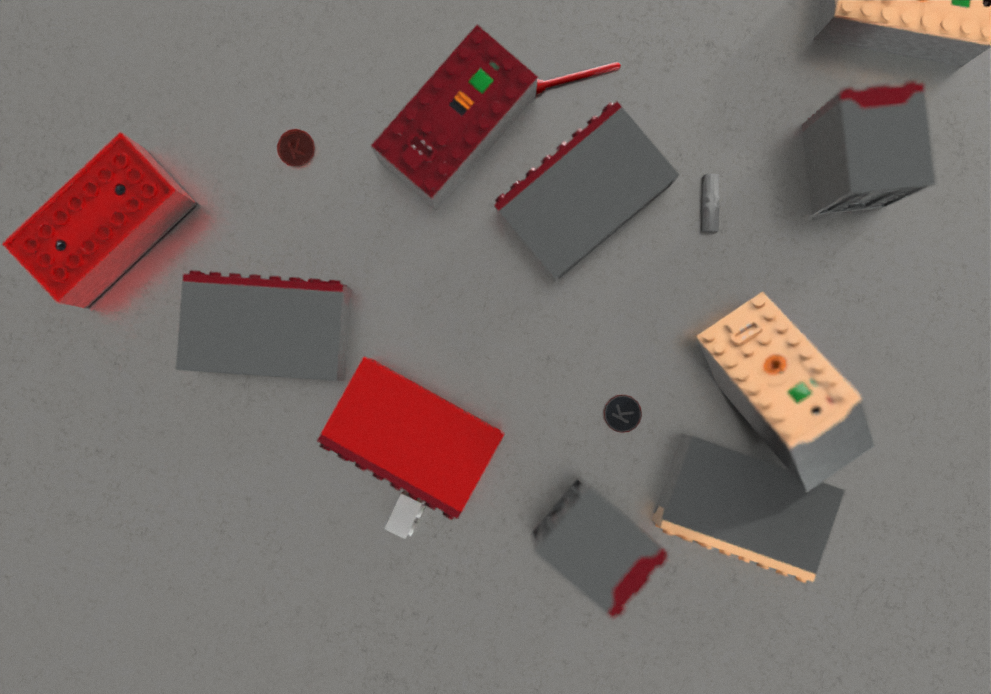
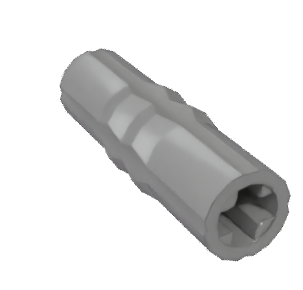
[702,174,720,233]

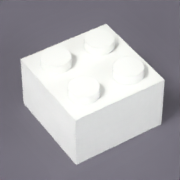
[384,491,425,539]

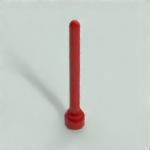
[536,62,621,95]

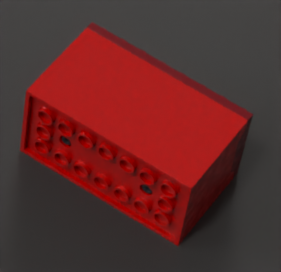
[2,132,197,308]
[317,356,505,520]

